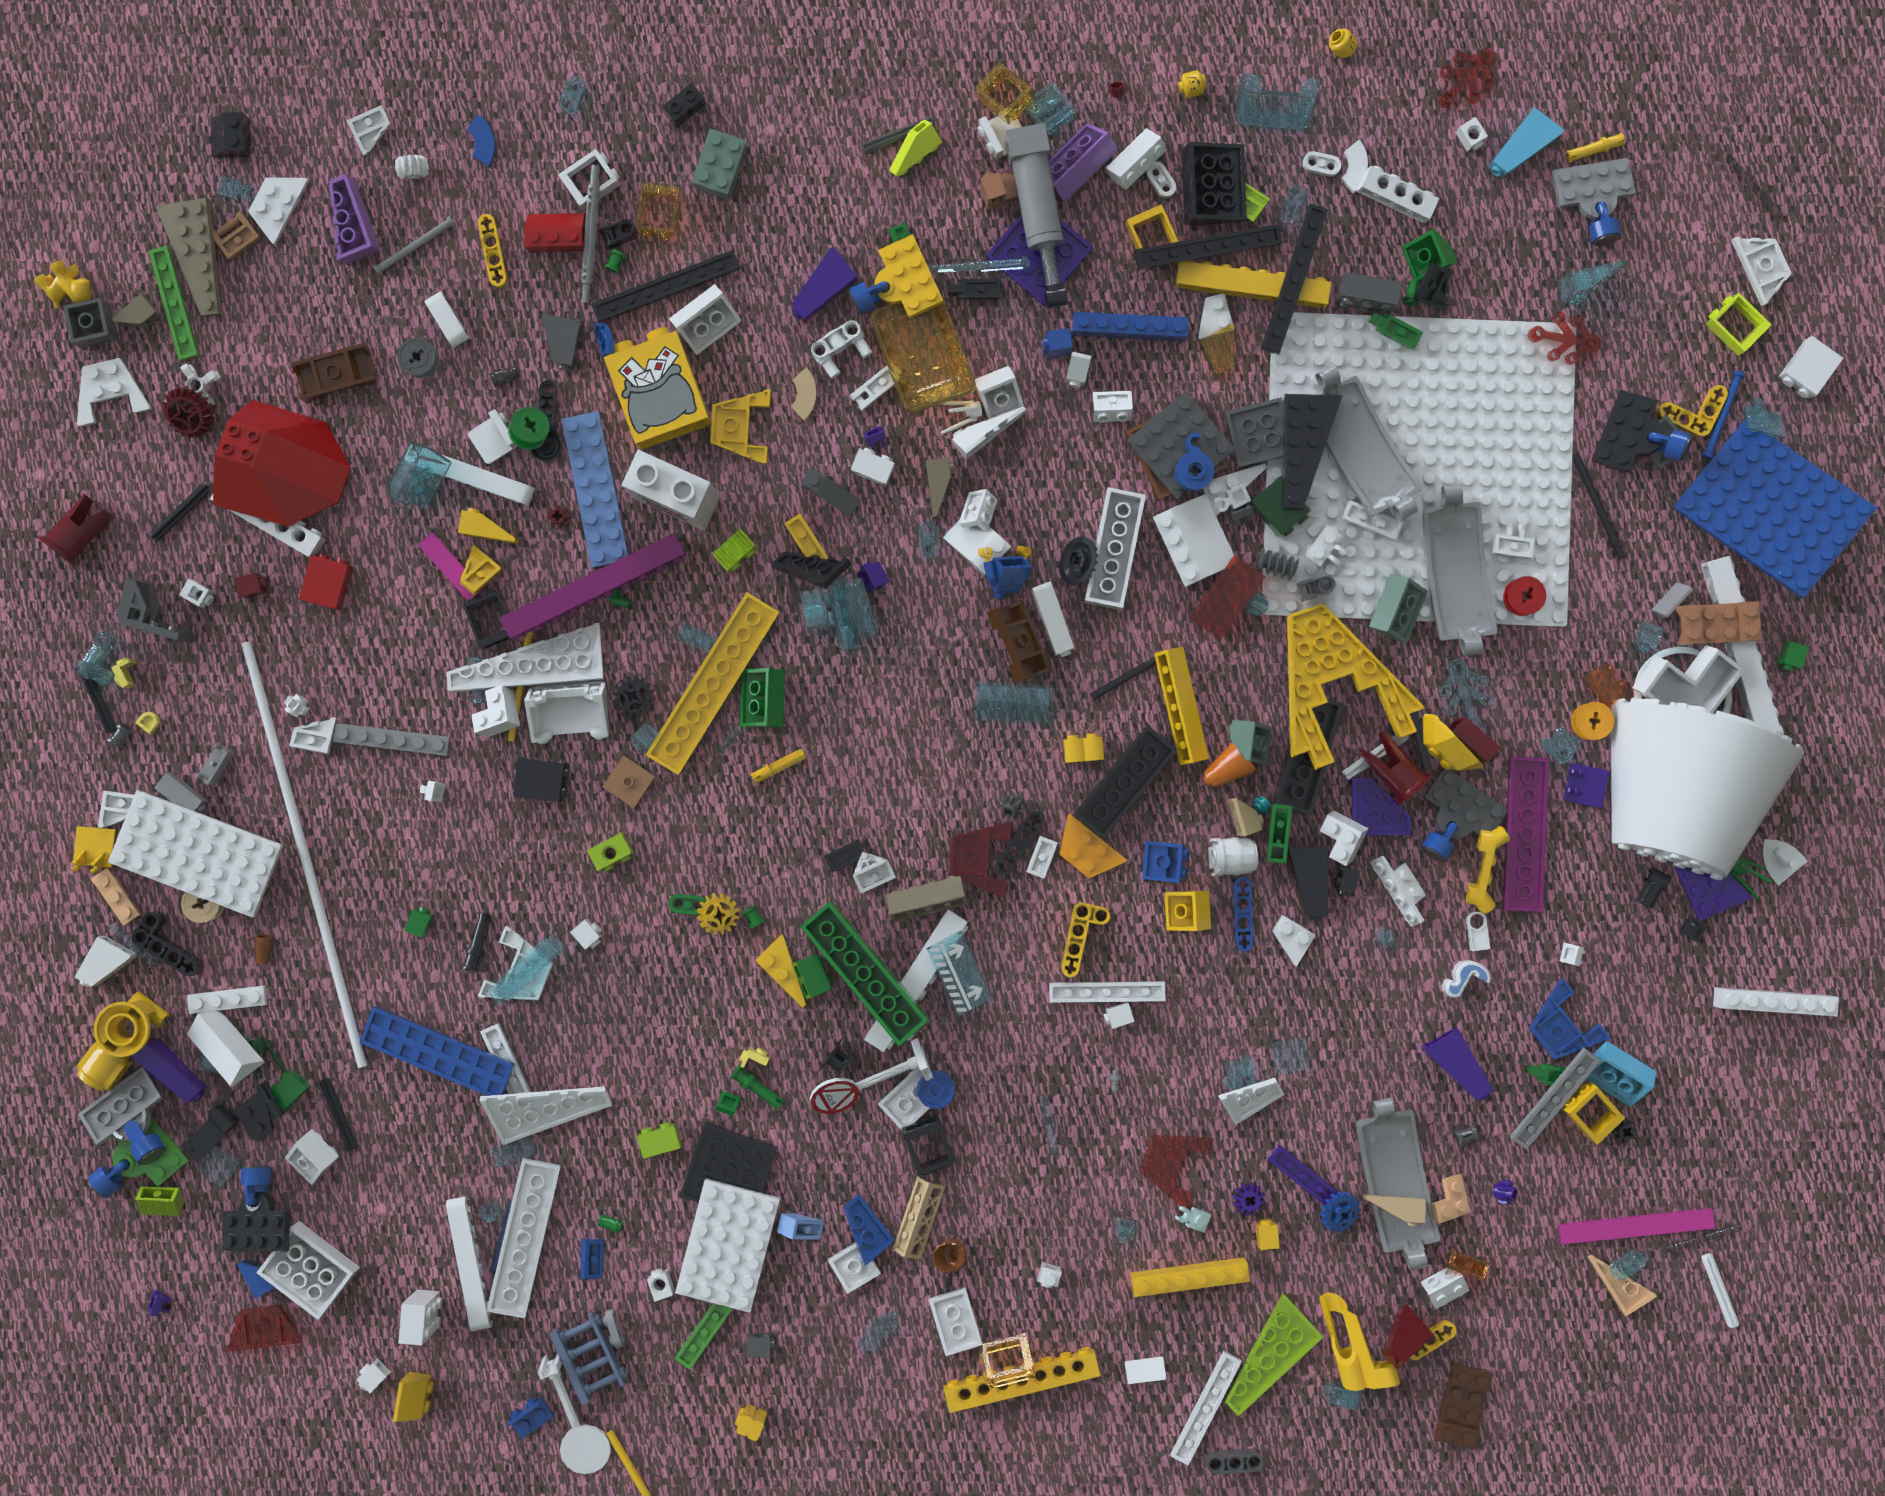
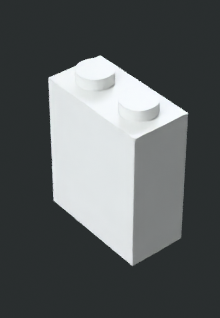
[1778,336,1843,399]

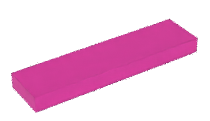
[418,532,484,600]

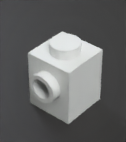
[570,919,603,950]
[356,1358,391,1393]

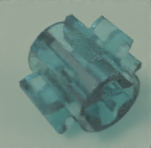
[1245,592,1269,616]

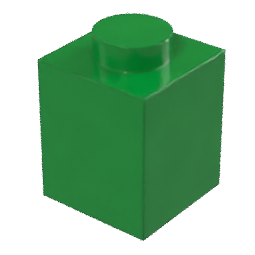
[1777,641,1809,672]
[404,906,435,938]

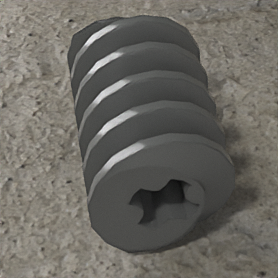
[1256,548,1299,581]

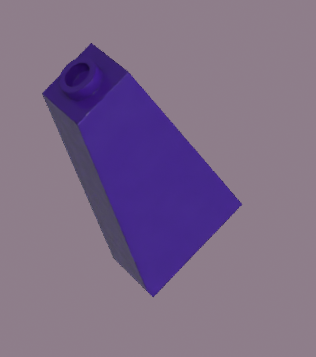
[791,247,858,323]
[1421,1028,1494,1100]
[131,1038,207,1103]

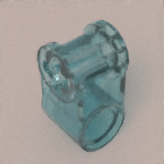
[1323,1382,1363,1411]

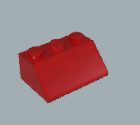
[524,213,585,253]

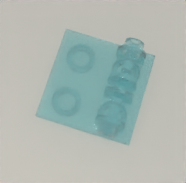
[1744,398,1785,438]

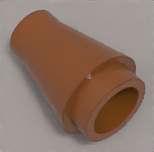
[254,934,274,964]

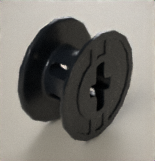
[819,1039,857,1078]

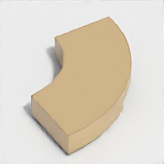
[791,367,817,422]

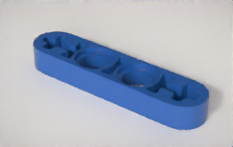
[1233,876,1253,952]

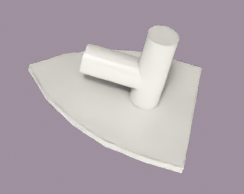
[1763,839,1808,886]

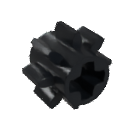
[1611,1119,1637,1143]

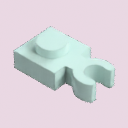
[1175,1206,1211,1233]

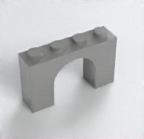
[118,773,208,834]

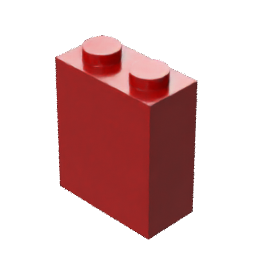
[299,553,353,611]

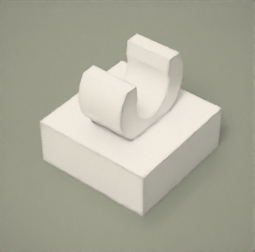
[420,781,446,802]
[1560,943,1585,966]

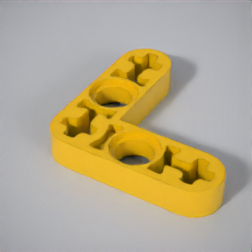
[1657,385,1728,437]

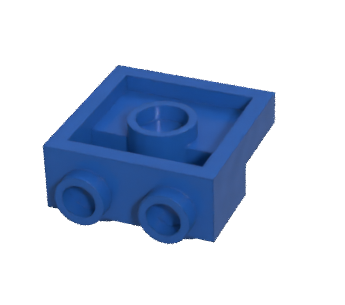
[1142,841,1190,883]

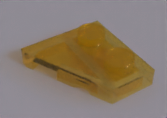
[1199,323,1234,375]

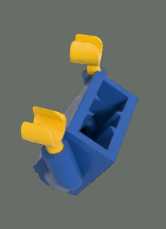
[978,546,1032,600]

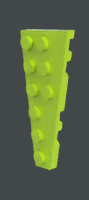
[1224,1293,1323,1417]

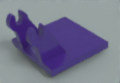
[1563,763,1610,808]

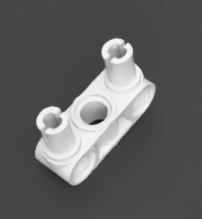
[811,321,873,379]

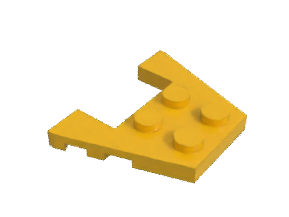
[710,389,771,465]

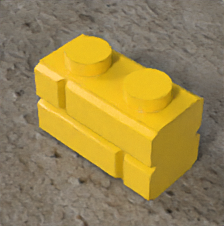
[734,1404,767,1441]

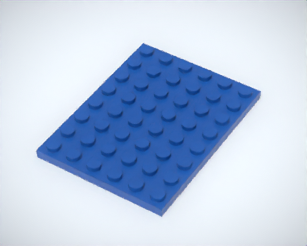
[1673,419,1877,599]

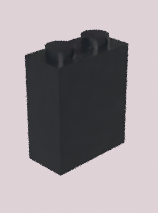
[513,758,569,802]

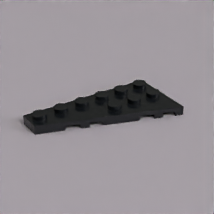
[1283,394,1342,510]

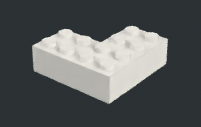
[1632,645,1745,713]

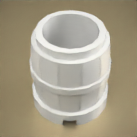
[1208,837,1258,877]

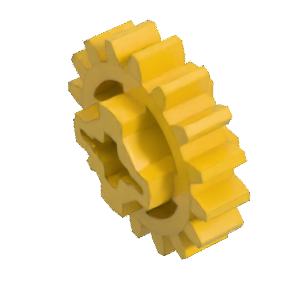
[697,893,739,935]

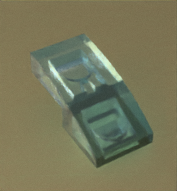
[491,1135,537,1167]

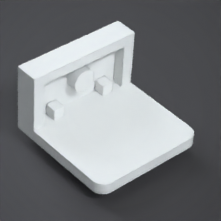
[977,110,1022,160]
[468,409,518,464]

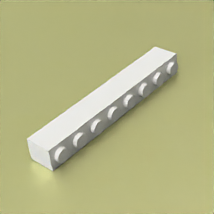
[864,909,968,1052]

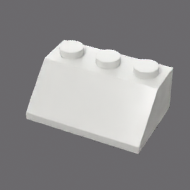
[669,284,742,355]

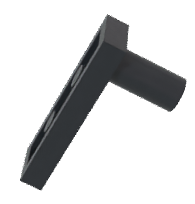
[1387,713,1432,770]

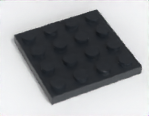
[680,1122,778,1203]

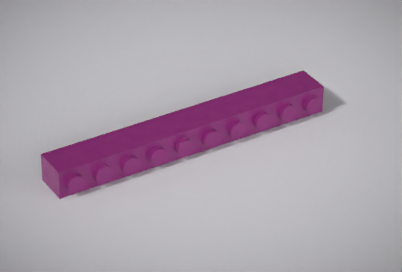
[500,533,685,641]

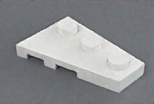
[1218,1078,1285,1125]

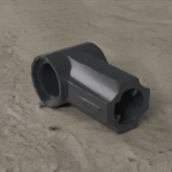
[1636,867,1671,909]

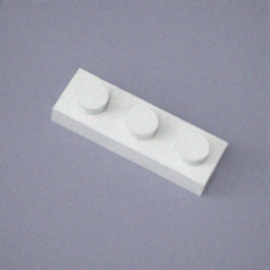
[1341,500,1403,541]

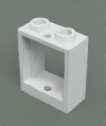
[558,149,620,211]

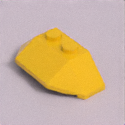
[1423,714,1484,770]

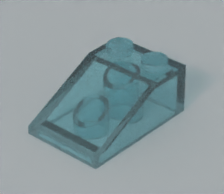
[1557,260,1626,306]

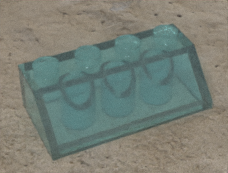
[973,681,1053,725]

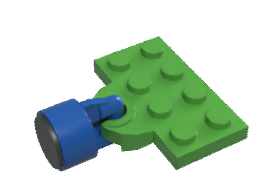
[88,1116,190,1198]

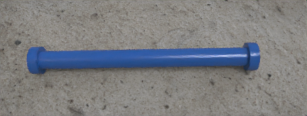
[1701,371,1746,460]

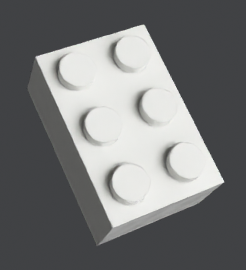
[398,1290,443,1345]

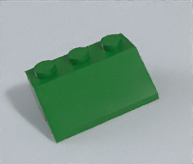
[740,668,785,728]

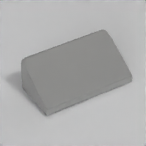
[1652,582,1693,619]

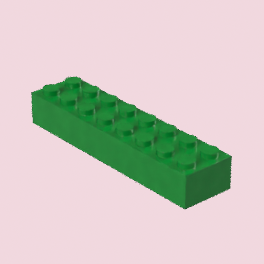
[800,901,932,1046]

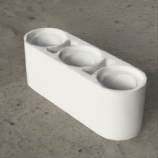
[425,291,470,348]

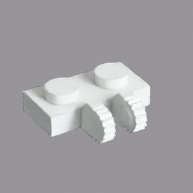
[1492,521,1535,559]
[1304,525,1348,567]

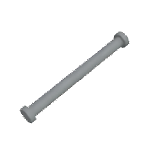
[373,216,456,276]

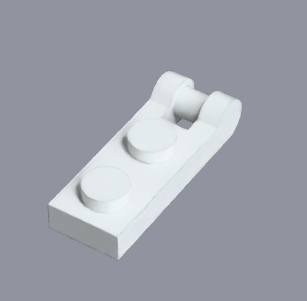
[850,362,903,411]

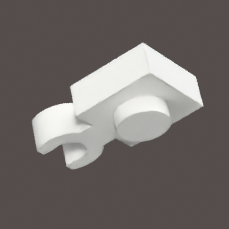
[1214,483,1251,512]

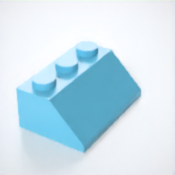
[1585,1041,1656,1107]

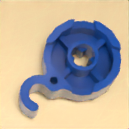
[1174,432,1215,492]

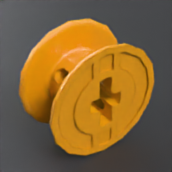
[1571,702,1614,740]

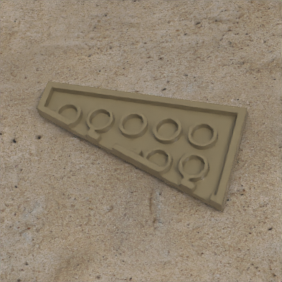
[155,198,222,316]

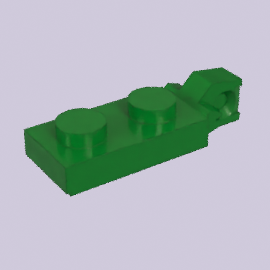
[1368,313,1423,351]
[1527,1063,1582,1091]

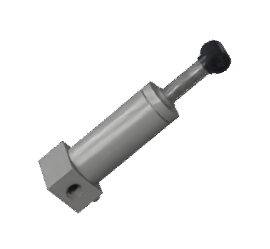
[1005,123,1067,308]

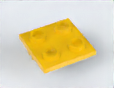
[71,826,116,873]

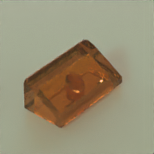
[1447,1249,1490,1282]

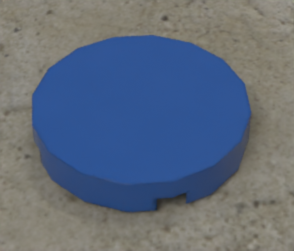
[917,1070,955,1109]

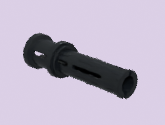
[461,912,492,972]

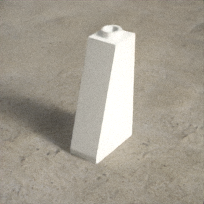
[1031,581,1074,658]

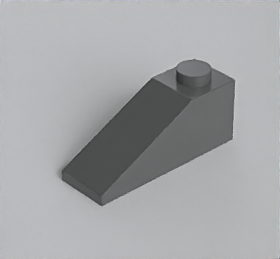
[801,467,860,517]

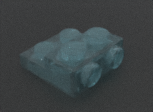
[1021,82,1075,135]

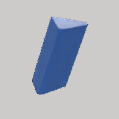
[580,1238,604,1280]

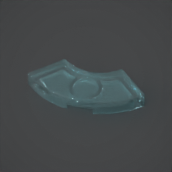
[859,1311,899,1351]

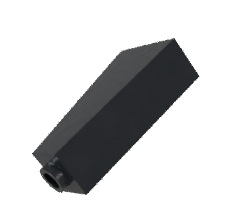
[1287,846,1328,920]

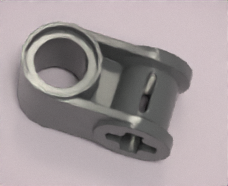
[1296,576,1336,602]

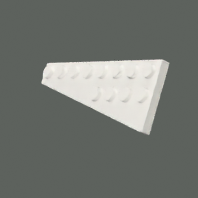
[447,623,604,692]

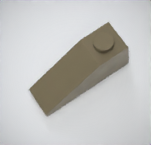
[926,457,954,519]

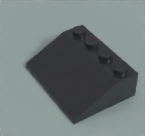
[1182,142,1247,225]

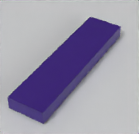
[1267,1145,1338,1205]

